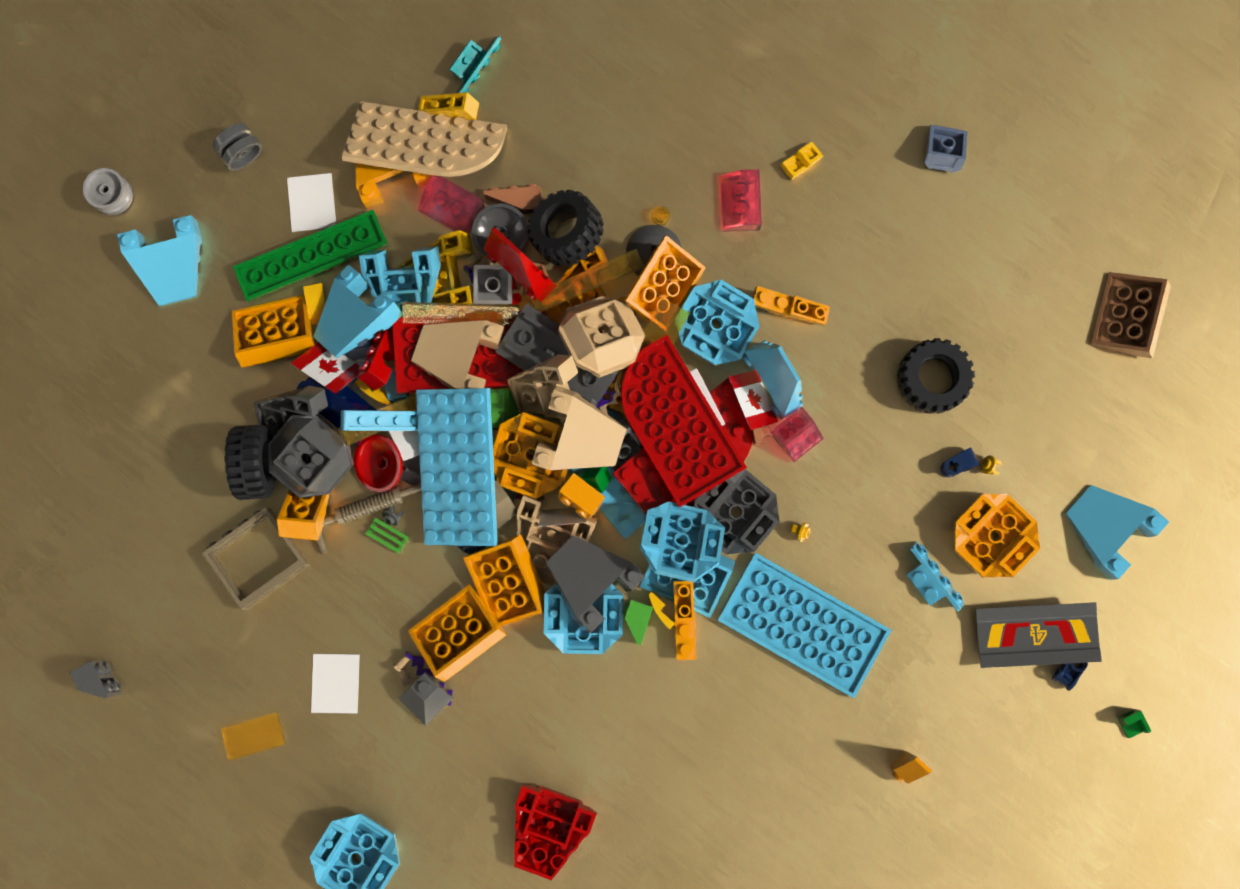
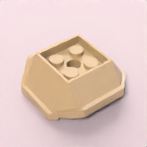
[558,296,645,378]

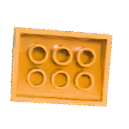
[624,235,706,332]
[232,294,316,368]
[463,534,546,626]
[408,584,506,682]

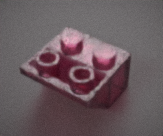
[771,407,824,462]

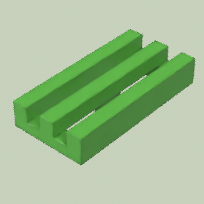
[365,517,409,554]

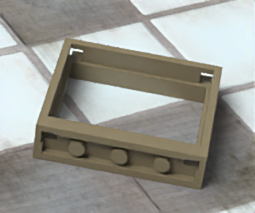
[202,507,310,610]

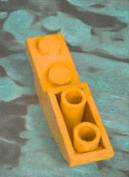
[752,286,830,325]
[673,581,696,660]

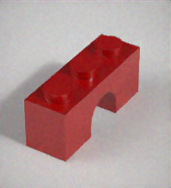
[357,329,395,390]

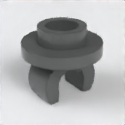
[382,505,404,526]

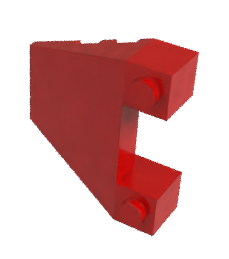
[483,227,557,302]

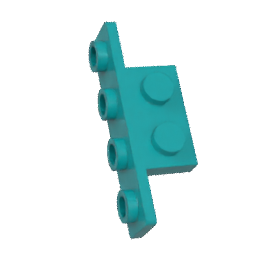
[448,36,502,93]

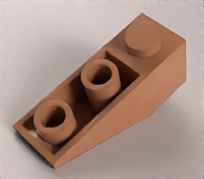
[483,184,542,215]

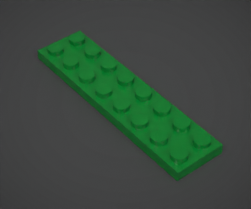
[233,210,388,302]

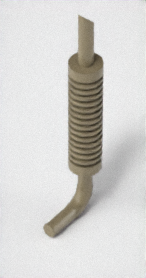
[316,483,421,554]

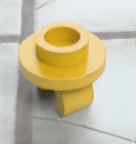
[981,455,1002,475]
[790,522,810,542]

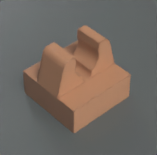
[753,427,771,445]

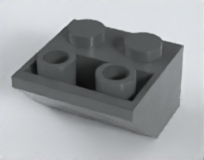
[69,660,122,698]

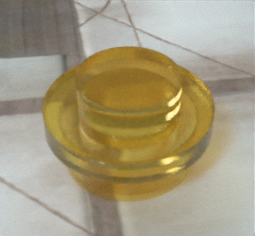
[652,206,670,225]

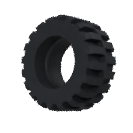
[527,190,604,266]
[897,338,975,414]
[224,424,276,500]

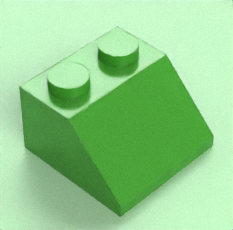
[490,389,521,430]
[622,600,653,645]

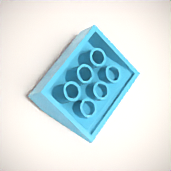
[640,542,735,618]

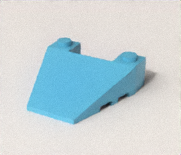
[117,215,202,306]
[359,246,441,329]
[313,265,403,358]
[743,340,803,420]
[1065,485,1169,580]

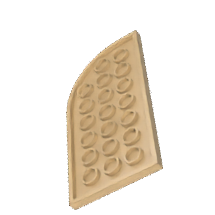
[342,101,507,177]

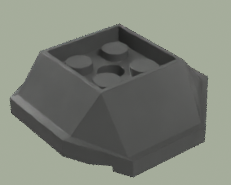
[268,414,354,498]
[694,470,780,554]

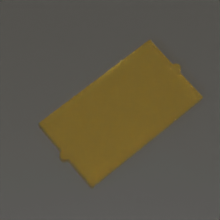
[639,298,690,351]
[221,713,286,761]

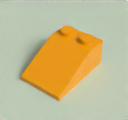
[558,473,605,519]
[277,489,330,540]

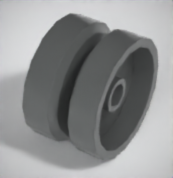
[212,123,262,171]

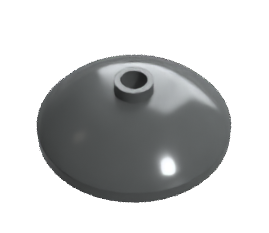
[472,203,529,256]
[626,225,682,276]

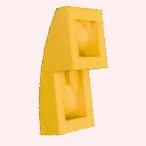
[780,142,823,180]
[303,282,327,325]
[355,379,392,406]
[648,592,675,629]

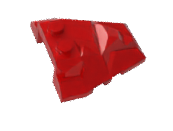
[514,785,597,881]

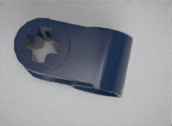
[940,447,980,478]
[1052,663,1088,691]

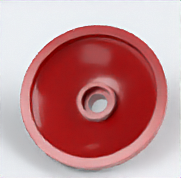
[354,434,403,492]

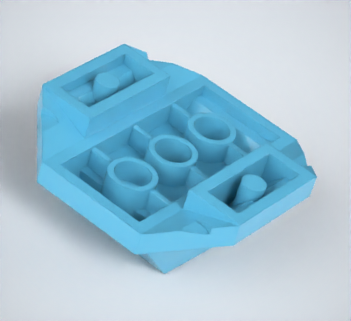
[674,279,760,365]
[640,502,725,582]
[544,584,623,654]
[310,813,400,889]

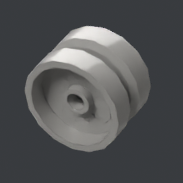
[83,168,133,216]

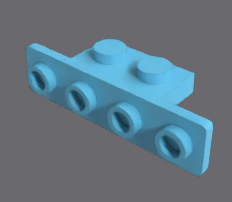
[906,542,964,611]

